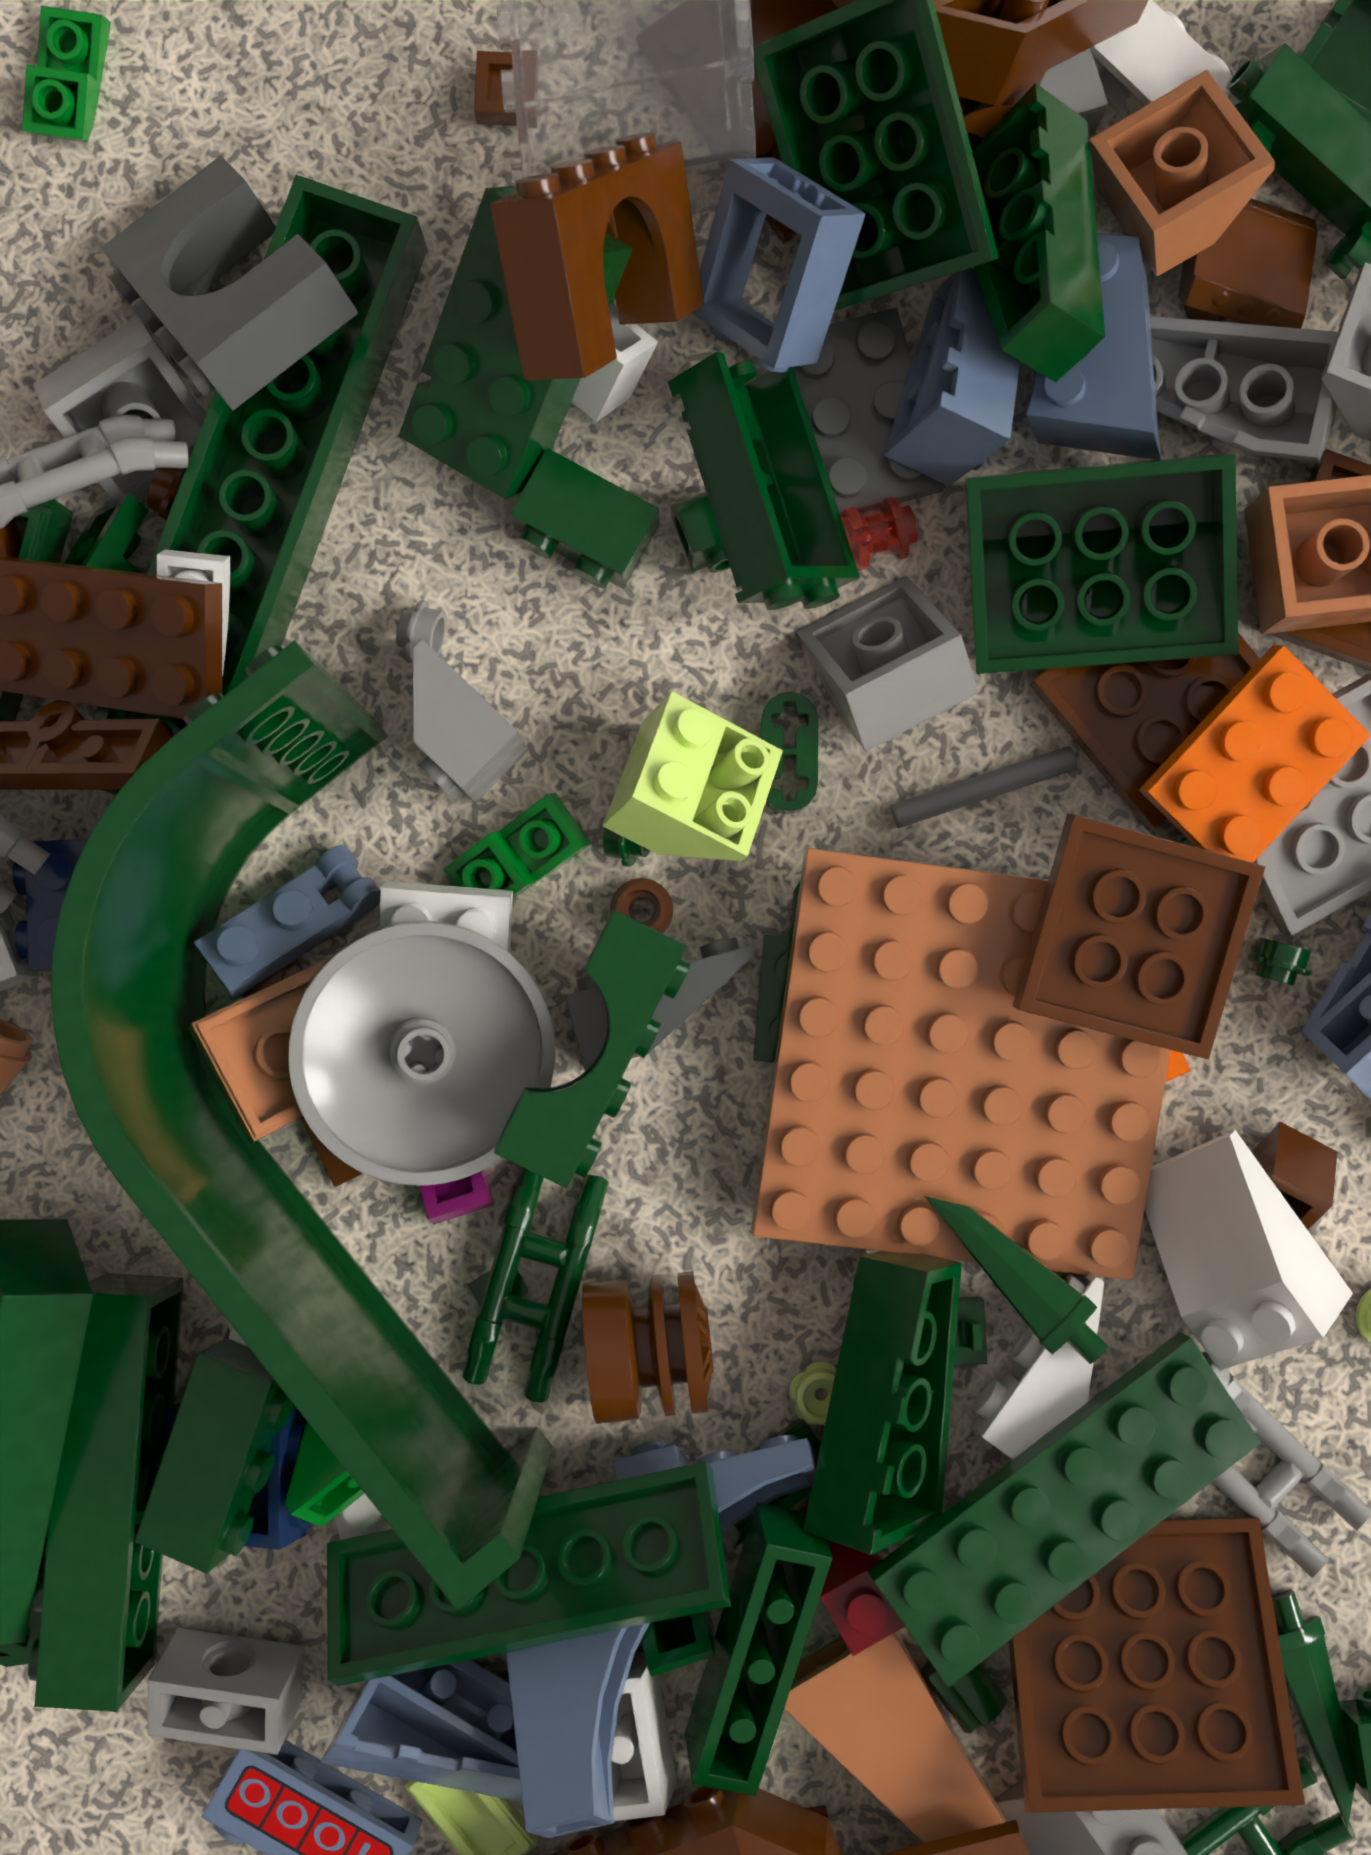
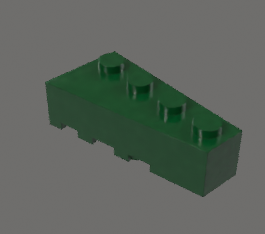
[972,83,1105,383]
[803,1251,962,1555]

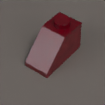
[796,1503,905,1656]

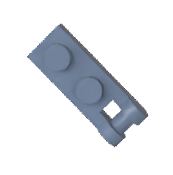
[194,845,381,1000]

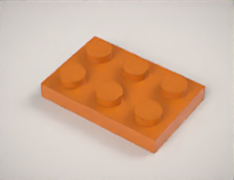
[1139,645,1371,863]

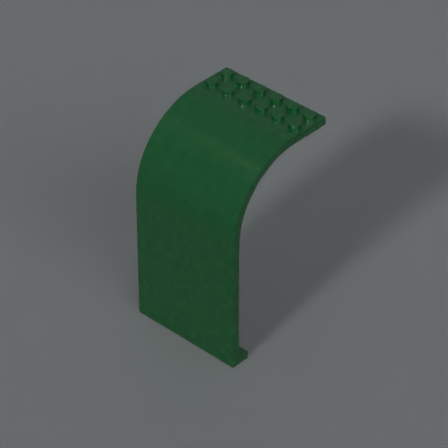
[51,640,553,1610]

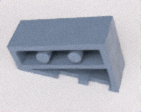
[1026,233,1161,460]

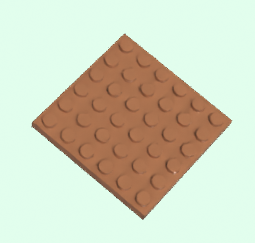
[751,847,1170,1280]

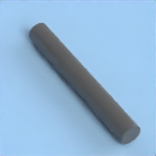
[890,746,1077,829]

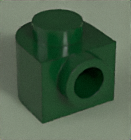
[670,492,730,573]

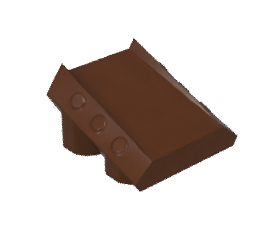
[1178,198,1318,329]

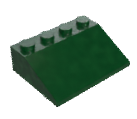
[750,0,999,311]
[965,454,1239,674]

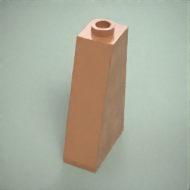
[784,1631,1006,1843]

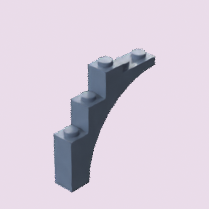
[506,1435,818,1838]

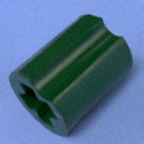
[921,1660,1007,1734]

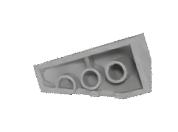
[1150,316,1338,462]

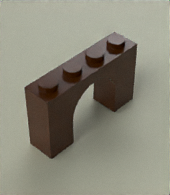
[490,133,704,380]

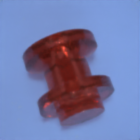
[843,496,918,571]

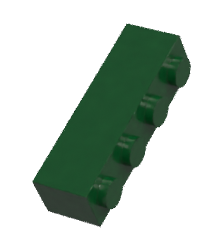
[685,1502,833,1796]

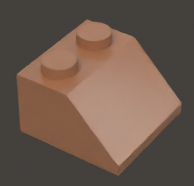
[1090,70,1275,277]

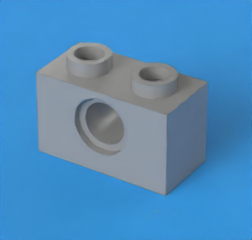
[147,1627,304,1755]

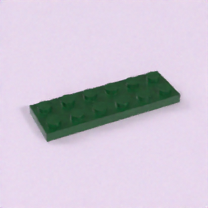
[867,1332,1261,1688]
[327,1461,731,1686]

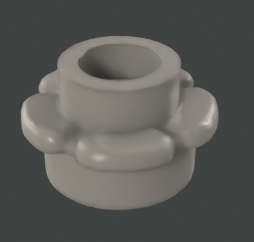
[396,600,447,662]

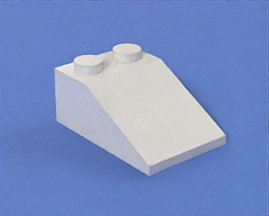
[1145,1130,1353,1371]

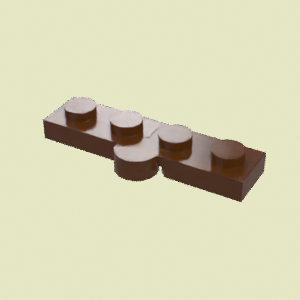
[0,700,173,790]

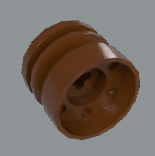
[582,1271,714,1424]

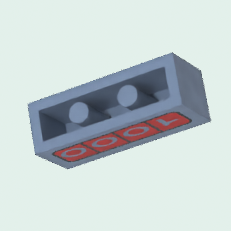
[201,1739,423,1855]

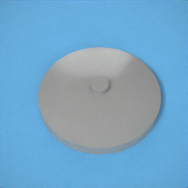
[288,921,555,1185]

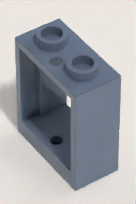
[692,157,866,372]

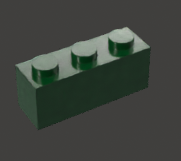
[135,1338,294,1574]

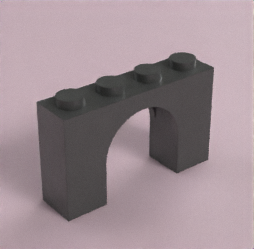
[101,155,358,411]

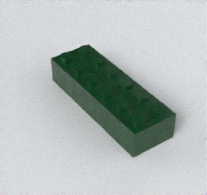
[0,1219,93,1645]
[28,1273,184,1712]

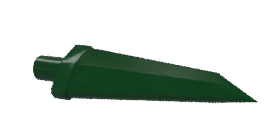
[924,1196,1108,1364]
[1272,1590,1356,1829]

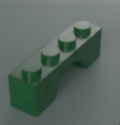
[494,910,690,1189]

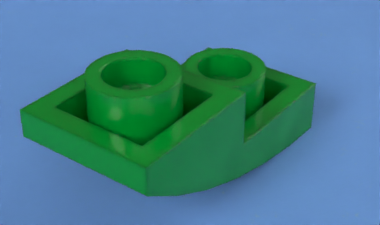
[22,6,111,143]
[444,792,591,899]

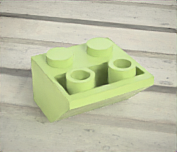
[603,691,783,861]

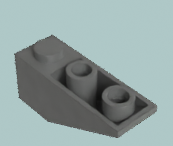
[565,937,756,1071]

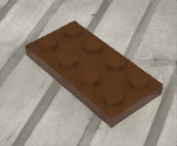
[0,557,222,719]

